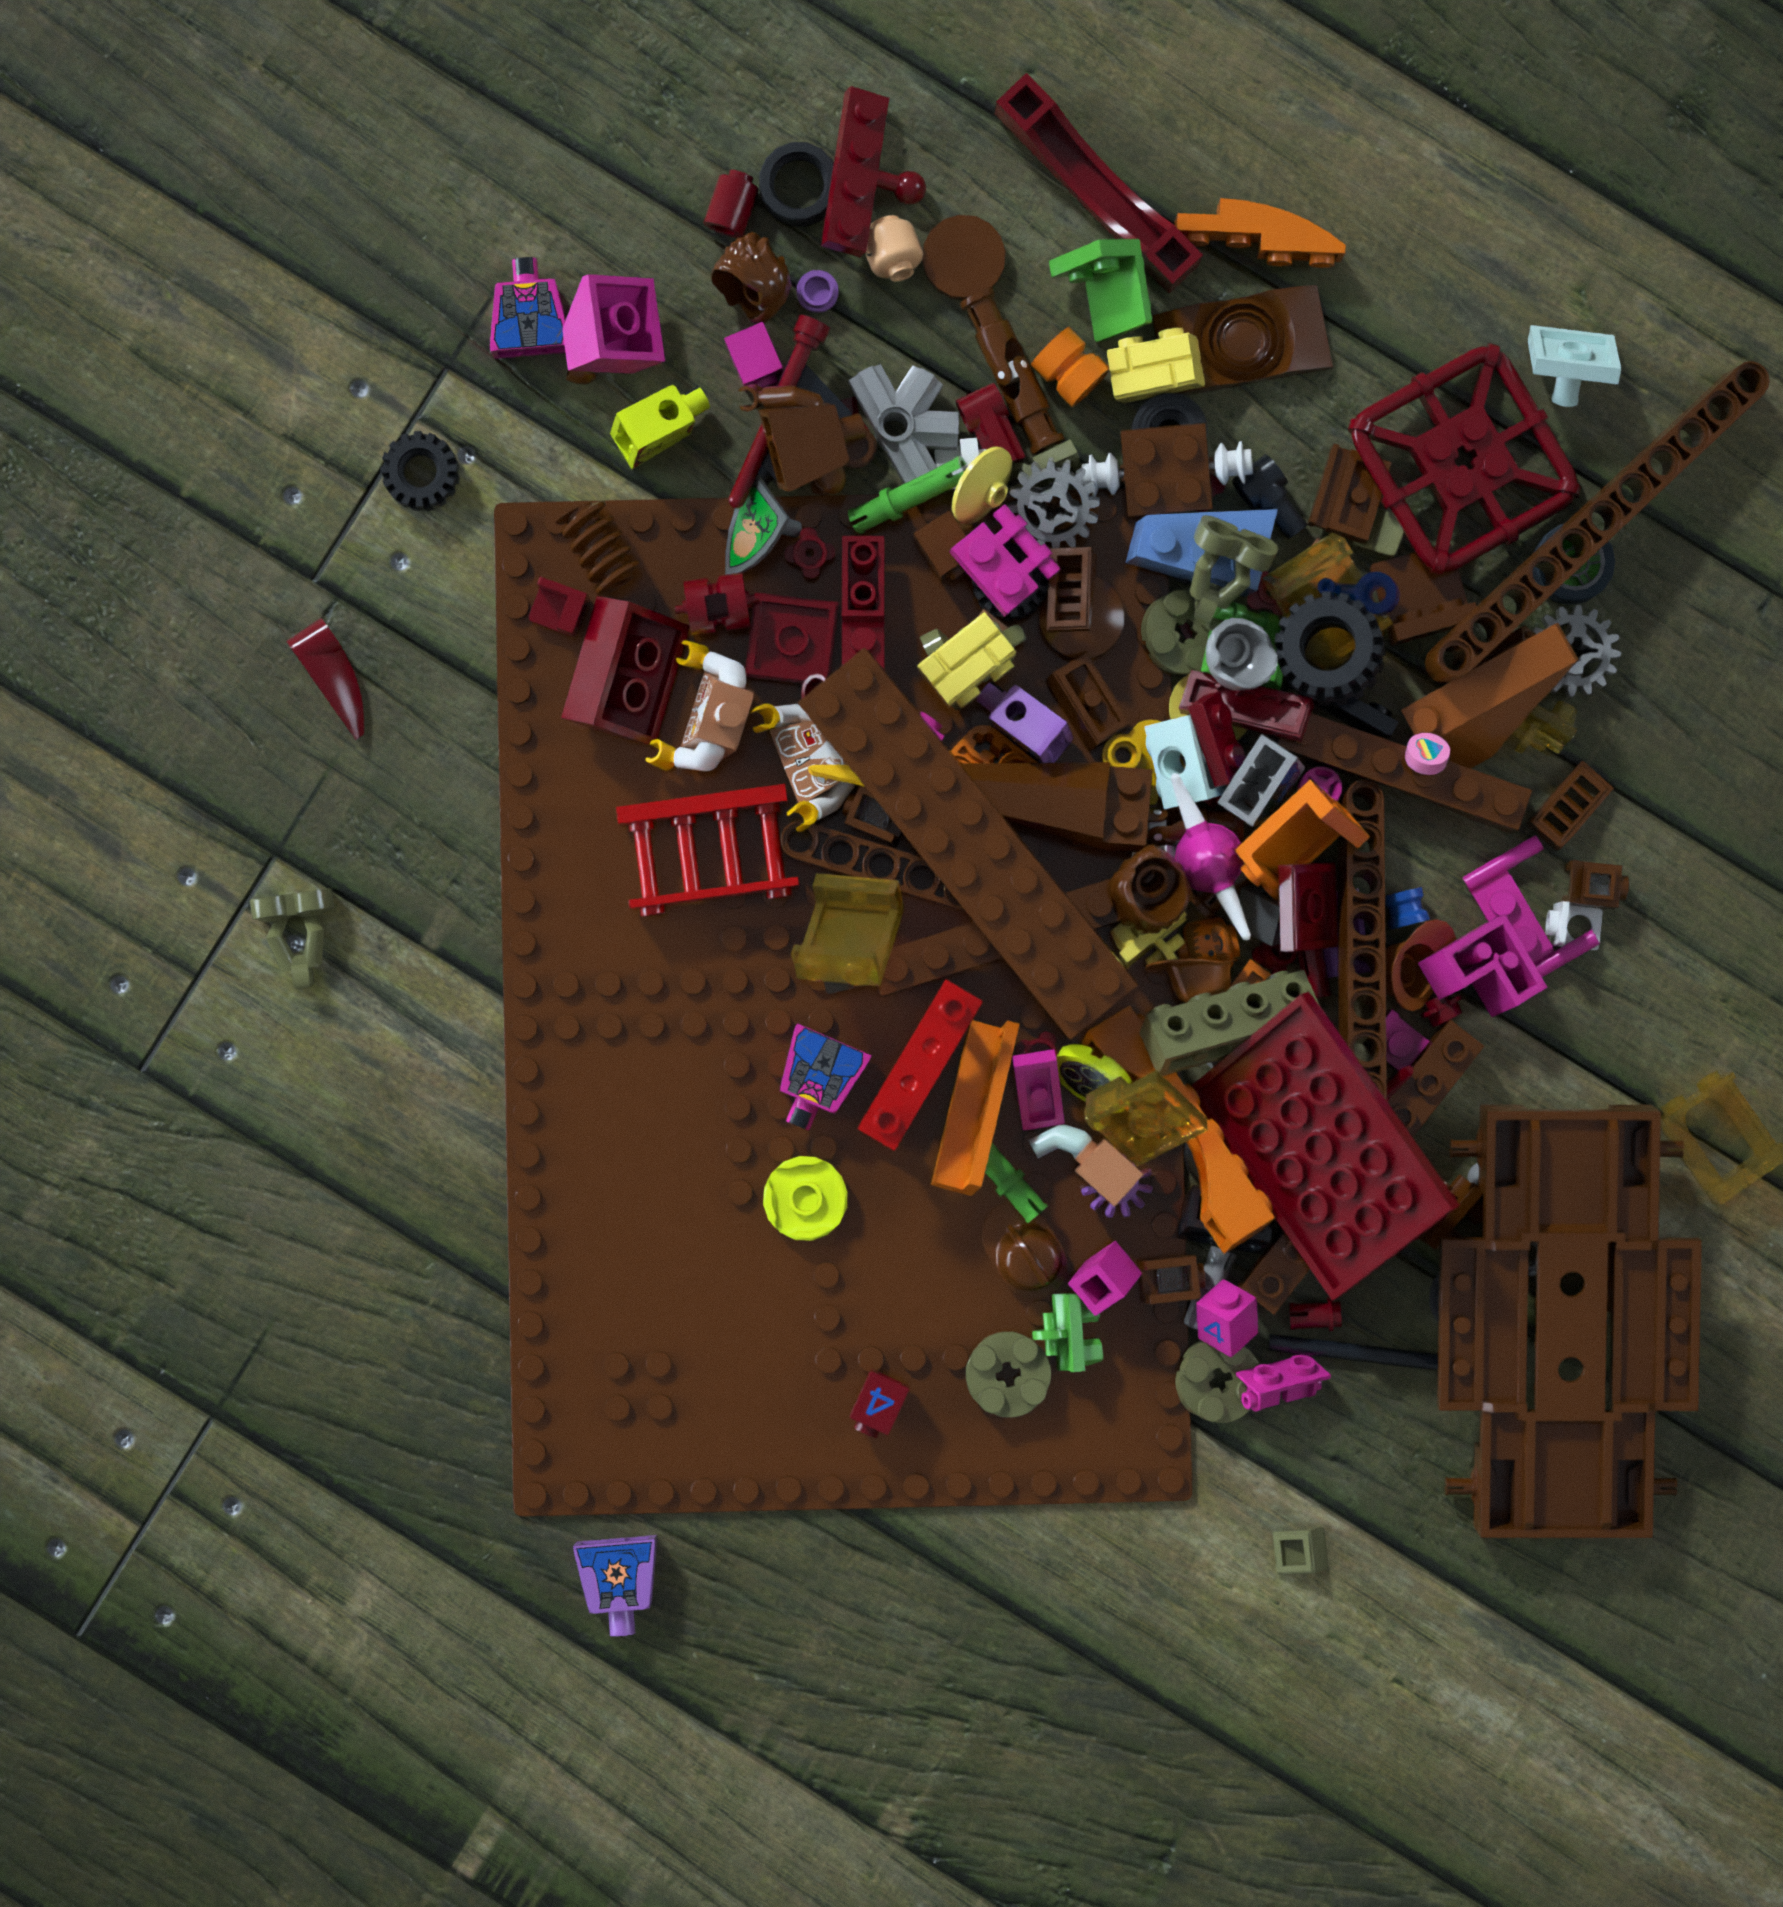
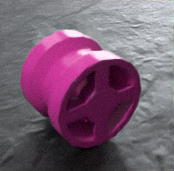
[1297,767,1342,801]

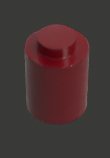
[703,170,759,238]

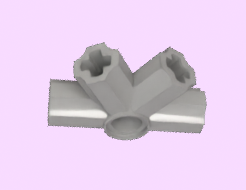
[848,364,959,484]

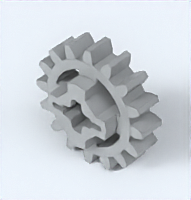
[1007,457,1100,548]
[1532,605,1621,698]

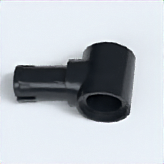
[1232,454,1307,539]

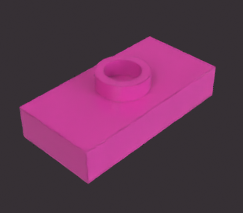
[1012,1049,1065,1131]

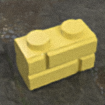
[1107,328,1205,403]
[917,612,1016,708]

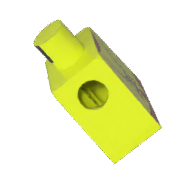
[610,385,710,469]

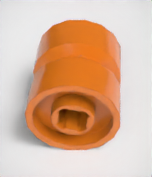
[1031,326,1110,407]

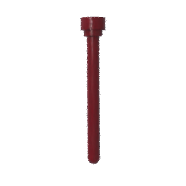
[728,315,831,509]

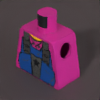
[490,257,566,359]
[780,1024,872,1131]

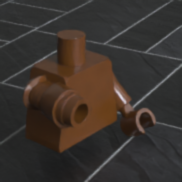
[738,384,866,496]

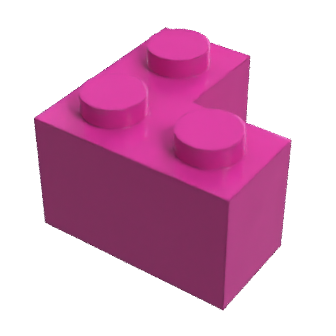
[1418,913,1547,1017]

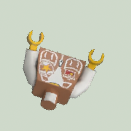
[645,640,754,771]
[749,703,855,832]

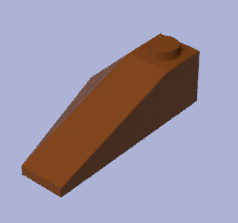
[1401,623,1578,769]

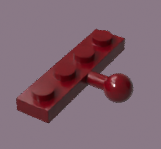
[821,86,926,257]

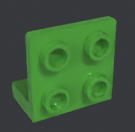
[1049,239,1152,342]

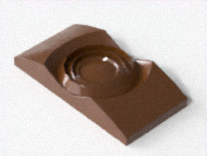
[1152,285,1333,396]

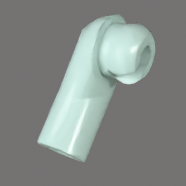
[1028,1124,1092,1159]

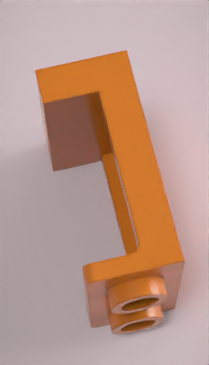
[1235,780,1370,901]

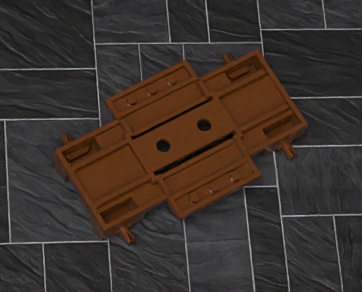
[1437,1105,1702,1538]

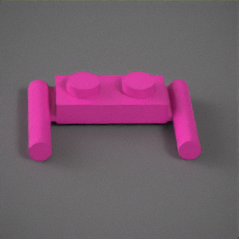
[1462,835,1600,977]

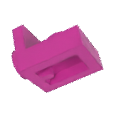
[1363,1009,1429,1071]

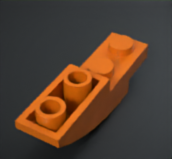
[1174,198,1346,268]

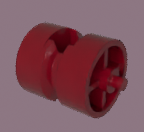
[674,572,760,636]

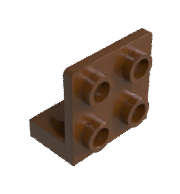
[1370,544,1476,647]

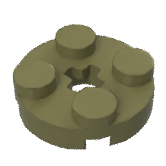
[1141,589,1223,675]
[965,1331,1051,1417]
[1175,1340,1259,1423]

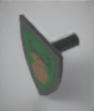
[725,474,802,575]

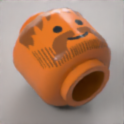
[1177,917,1240,968]

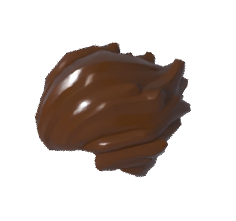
[711,232,792,324]
[1108,844,1193,935]

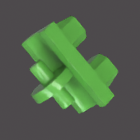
[1032,1293,1103,1372]

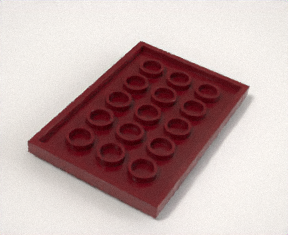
[1191,991,1460,1301]

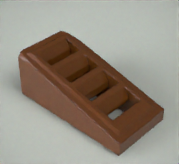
[1047,547,1097,632]
[1525,760,1614,851]

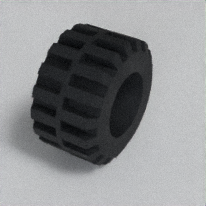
[1274,591,1386,706]

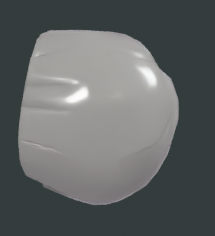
[1206,618,1278,691]

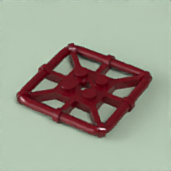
[1348,343,1582,575]

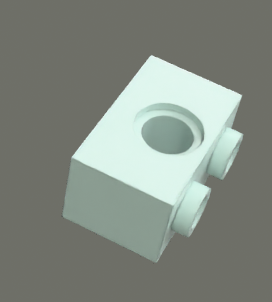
[1144,715,1227,809]

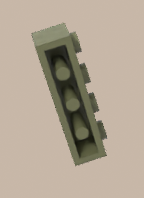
[1139,970,1320,1077]

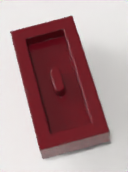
[1188,691,1245,787]

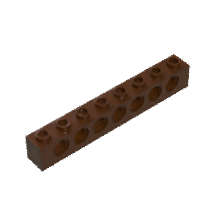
[1236,1020,1485,1315]

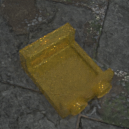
[1262,532,1393,669]
[791,873,904,986]

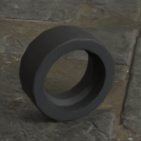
[759,142,834,227]

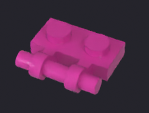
[949,504,1060,617]

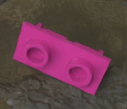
[1236,1355,1331,1412]

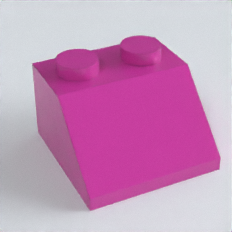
[562,274,665,374]

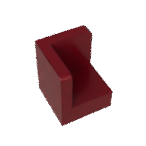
[529,576,590,638]

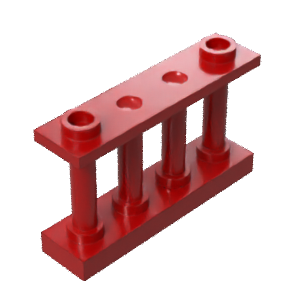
[616,784,800,917]
[857,980,983,1151]

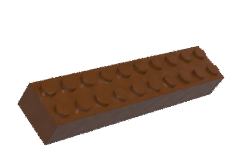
[797,648,1139,1040]

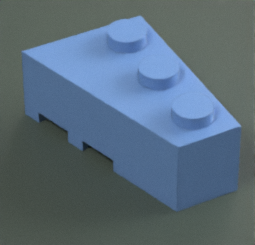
[1126,509,1278,597]

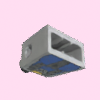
[1217,734,1305,826]

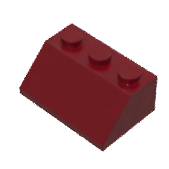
[561,596,690,747]

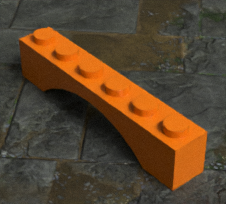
[1081,1005,1275,1254]

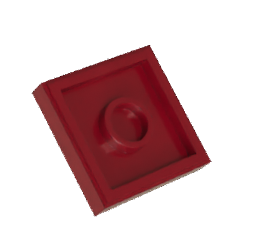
[745,592,839,684]
[1279,862,1338,951]

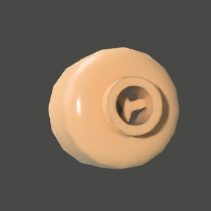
[865,215,923,282]

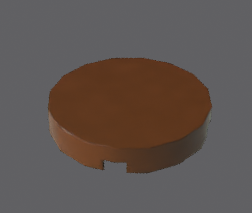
[922,215,1006,300]

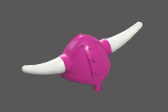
[1171,773,1251,940]

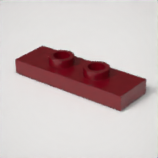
[1179,670,1314,742]

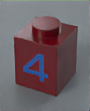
[849,1368,910,1438]

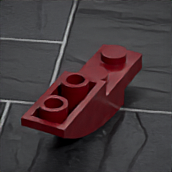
[842,536,884,668]

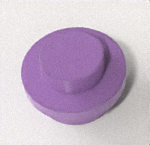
[796,270,838,313]

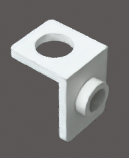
[1545,901,1603,950]

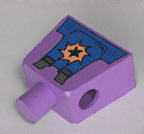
[977,681,1074,763]
[573,1535,657,1636]

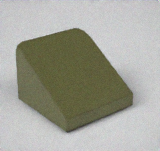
[1351,509,1404,560]
[1272,1527,1328,1575]

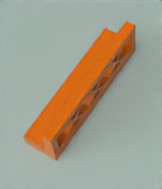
[931,1020,1020,1196]

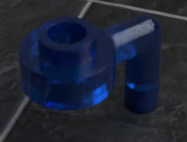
[1317,572,1400,616]

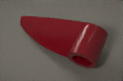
[286,618,364,740]

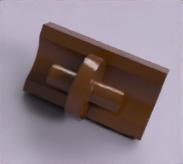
[1418,1174,1483,1250]

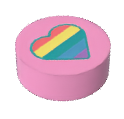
[1405,733,1450,775]

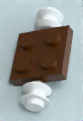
[1082,423,1253,516]

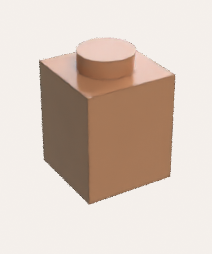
[1075,1139,1144,1206]

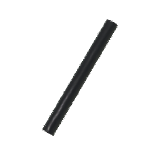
[1268,1334,1438,1370]

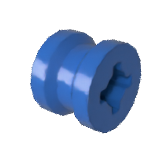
[1385,887,1430,930]

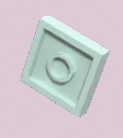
[1528,325,1621,407]

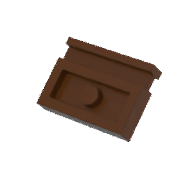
[1307,443,1392,544]

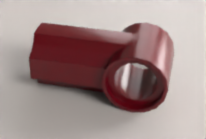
[955,383,1026,463]

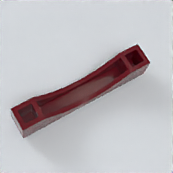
[995,73,1203,294]

